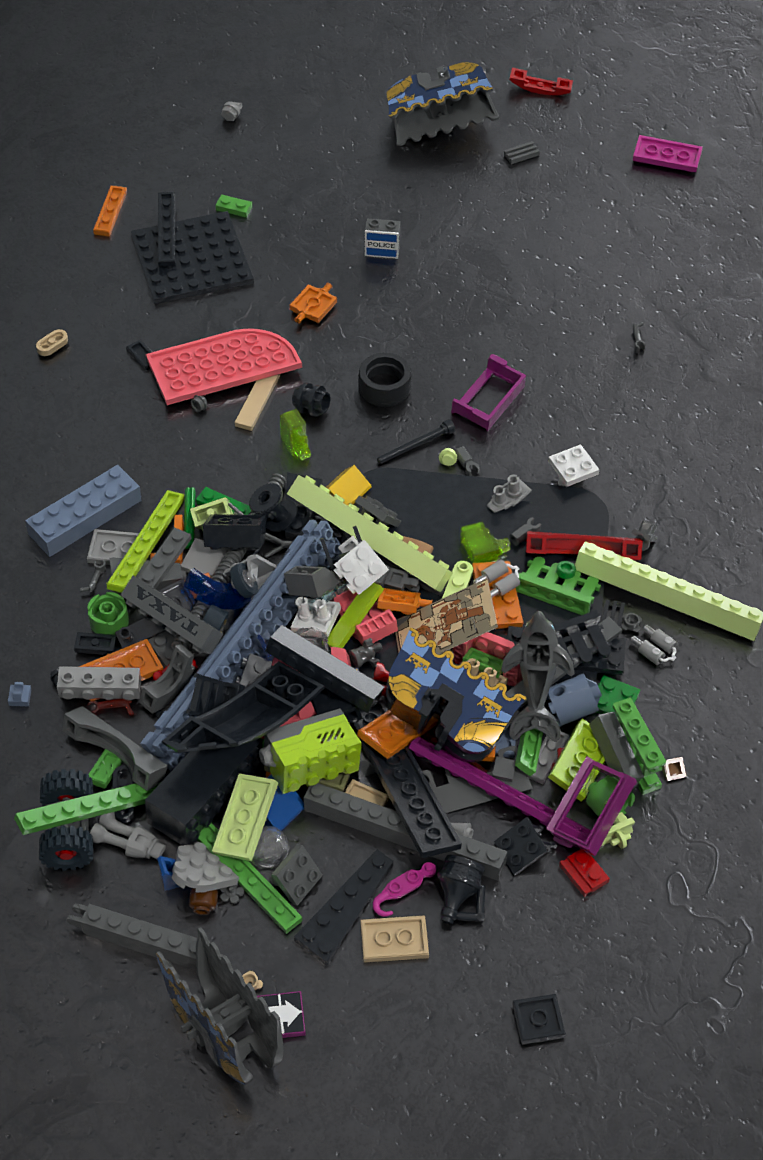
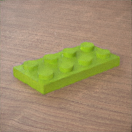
[548,718,605,801]

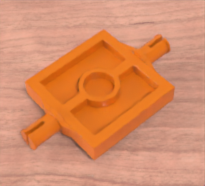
[290,283,337,324]
[376,588,433,615]

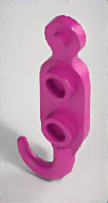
[372,862,436,917]

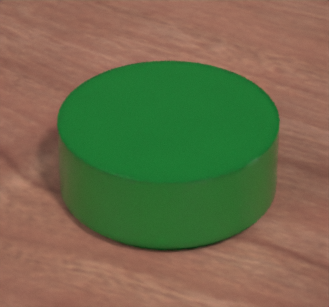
[556,561,576,579]

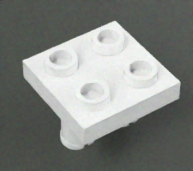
[548,445,599,487]
[290,597,341,637]

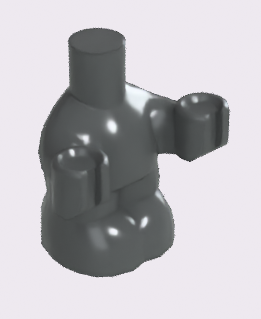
[348,638,382,668]

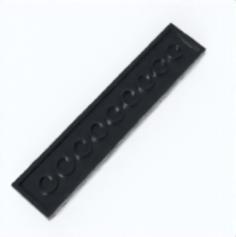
[350,700,462,858]

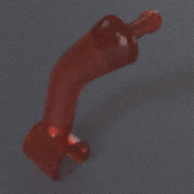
[87,699,134,716]

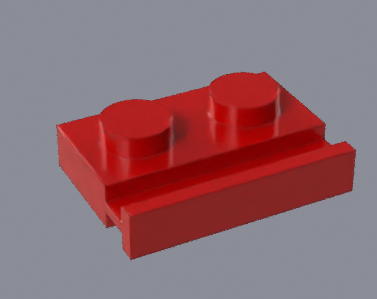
[559,849,610,897]

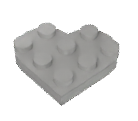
[172,842,239,893]

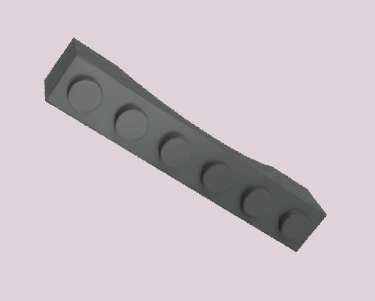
[62,706,167,791]

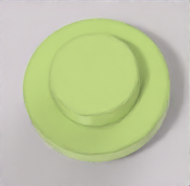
[439,448,457,466]

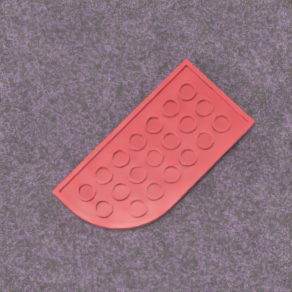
[146,329,302,405]

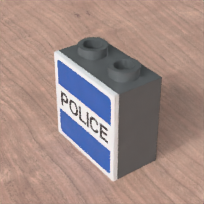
[365,218,401,259]

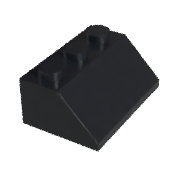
[203,514,267,550]

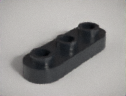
[113,765,134,823]

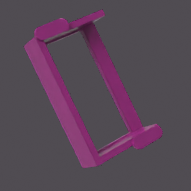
[451,354,526,431]
[546,756,637,856]

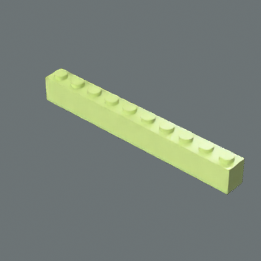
[287,475,453,592]
[575,542,763,641]

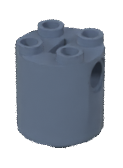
[546,673,602,727]

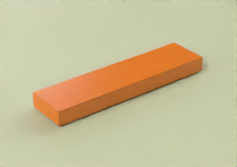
[93,186,127,237]

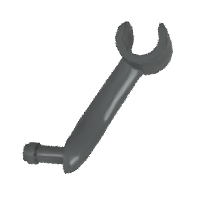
[633,322,645,353]
[80,560,106,592]

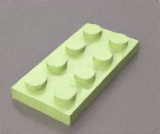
[212,774,278,861]

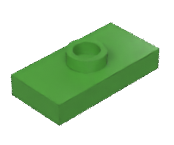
[88,749,123,789]

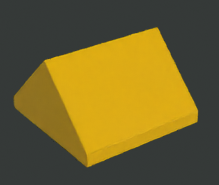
[326,465,372,505]

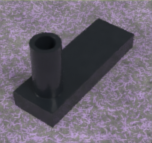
[115,615,166,648]

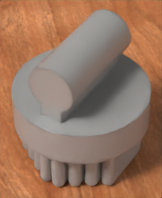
[221,102,242,121]

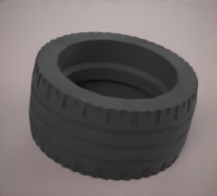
[358,352,412,407]

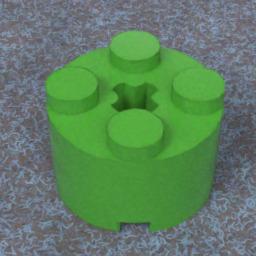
[88,592,129,637]
[586,775,635,817]

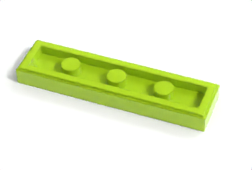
[323,583,384,648]

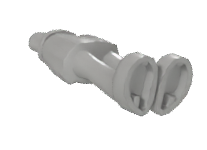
[90,812,166,859]

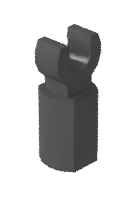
[455,446,480,476]
[509,517,541,546]

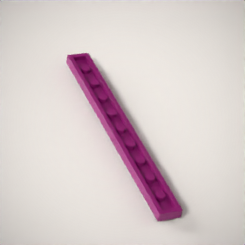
[409,737,591,842]

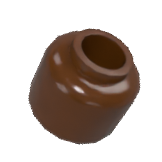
[189,888,218,915]

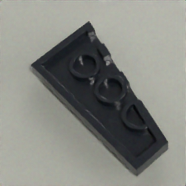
[285,472,323,539]

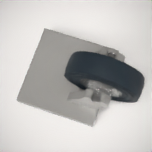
[224,554,277,598]

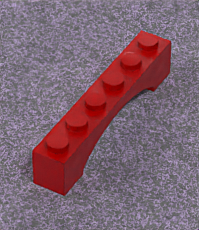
[526,531,643,560]

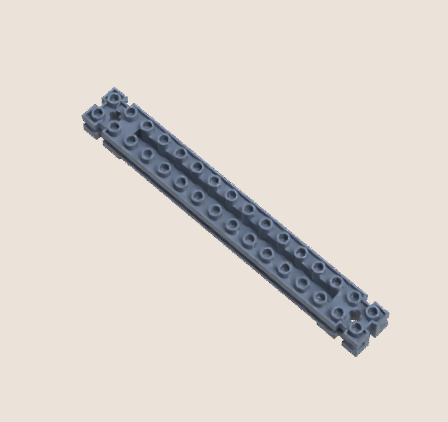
[140,520,341,772]

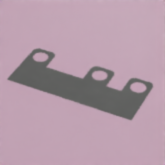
[422,746,533,813]

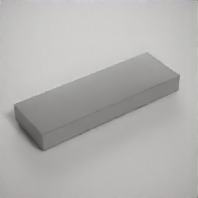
[527,731,569,785]

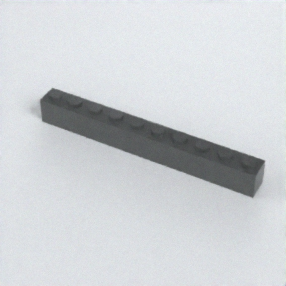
[304,783,507,881]

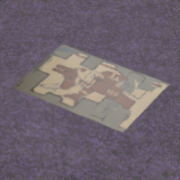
[395,578,498,654]

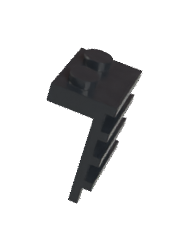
[186,673,245,716]

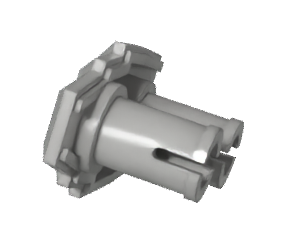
[487,475,532,513]

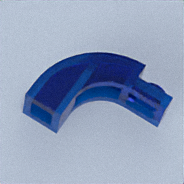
[183,568,252,610]

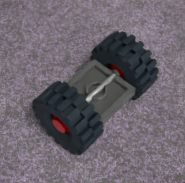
[39,769,93,871]

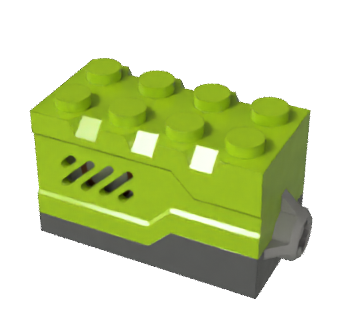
[259,709,361,794]

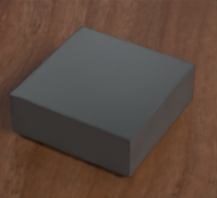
[492,756,516,782]

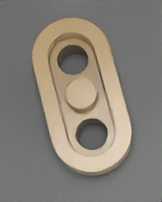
[36,329,68,356]

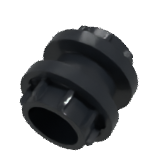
[292,382,331,417]

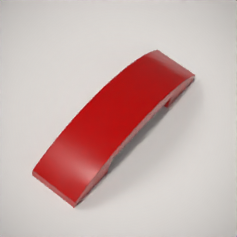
[509,68,573,95]

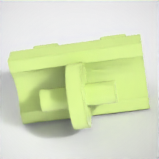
[601,812,635,849]

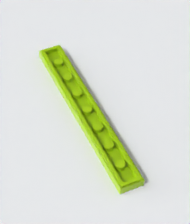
[107,490,185,593]

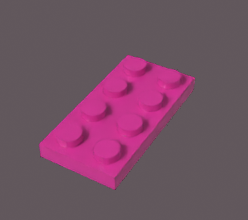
[633,135,703,172]

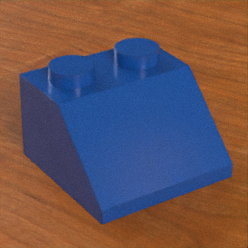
[265,774,304,834]

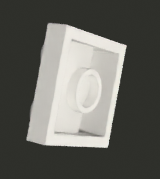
[334,540,389,594]

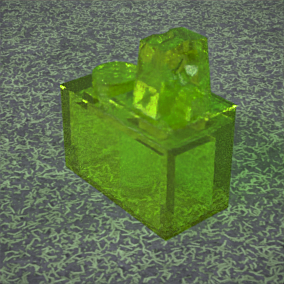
[280,409,311,461]
[460,521,511,563]

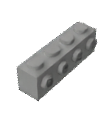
[57,667,141,700]

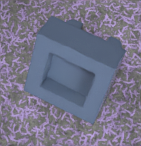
[8,682,31,706]

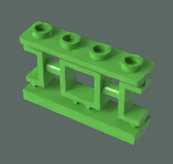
[613,698,666,795]

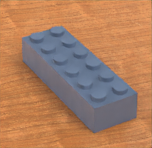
[25,465,142,557]

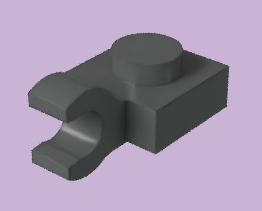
[384,568,421,593]

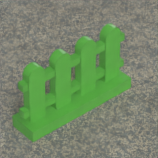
[516,557,601,615]

